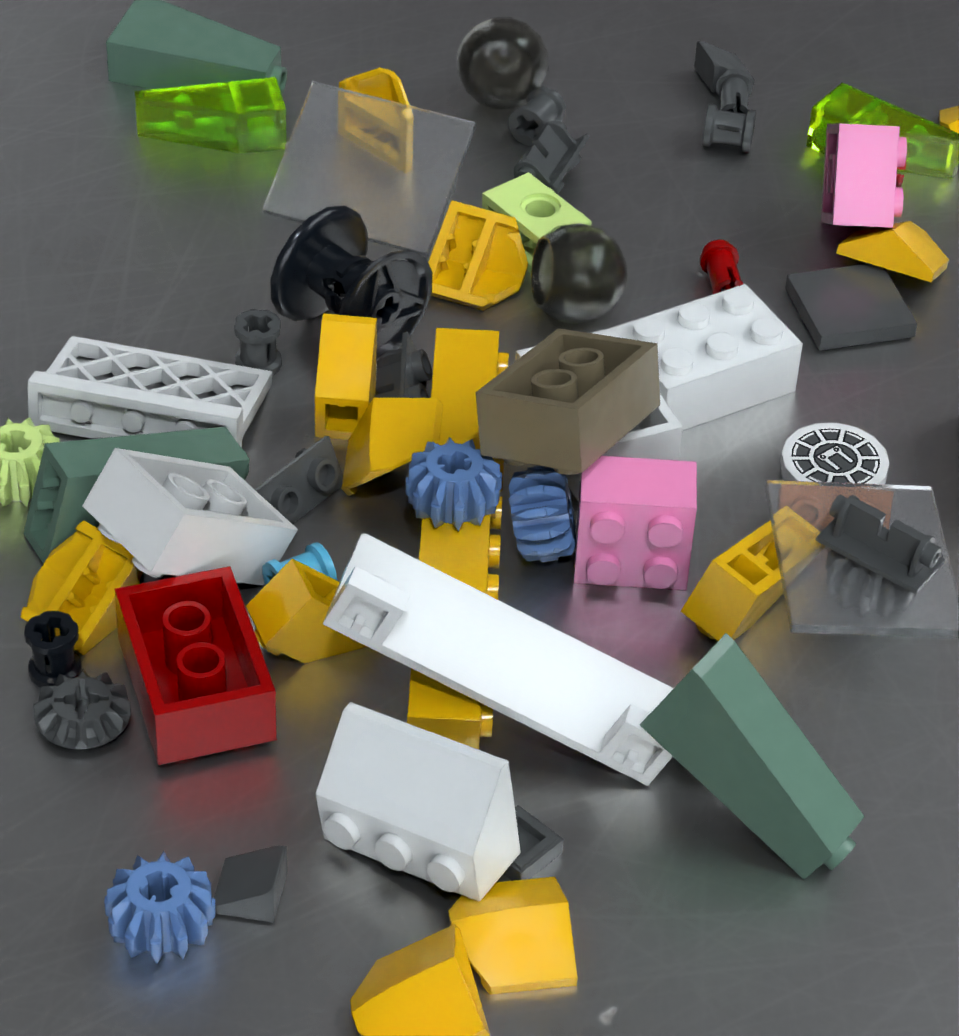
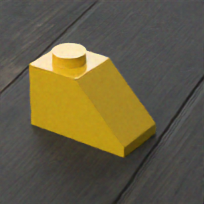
[246,559,367,664]

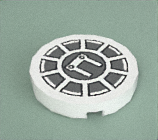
[780,422,890,494]

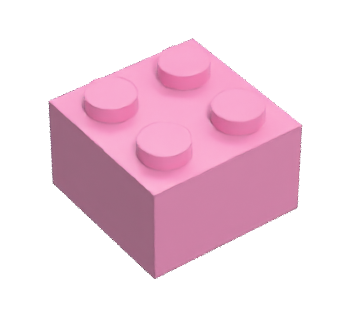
[821,123,907,228]
[574,456,697,591]

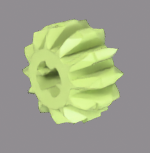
[0,417,60,507]

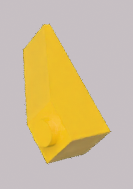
[681,510,827,641]

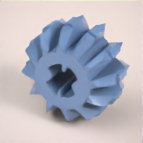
[405,437,502,531]
[508,466,576,562]
[104,850,216,964]

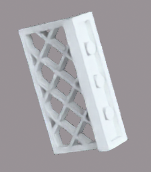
[28,336,273,448]

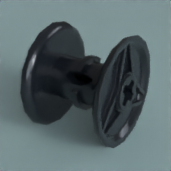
[270,205,433,364]

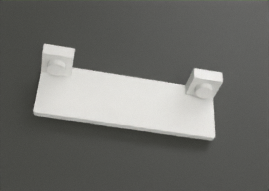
[323,534,674,786]

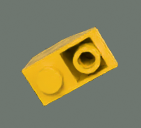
[315,313,377,440]

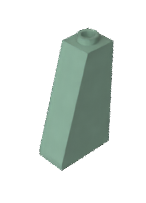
[106,0,287,111]
[23,427,250,564]
[640,633,865,880]

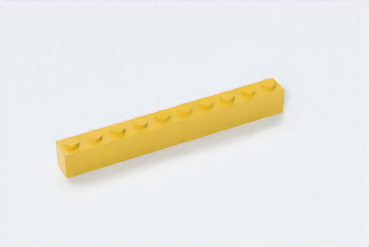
[407,328,509,750]

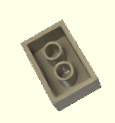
[476,328,660,475]

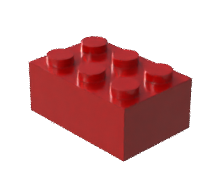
[114,566,277,765]

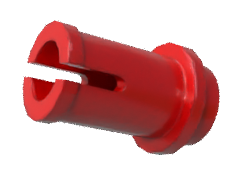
[699,239,743,294]

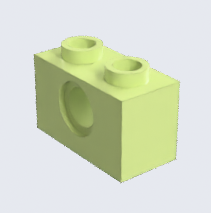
[482,172,592,282]

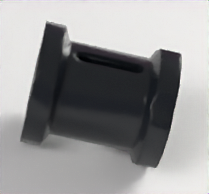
[24,611,82,688]

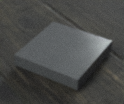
[785,263,917,351]

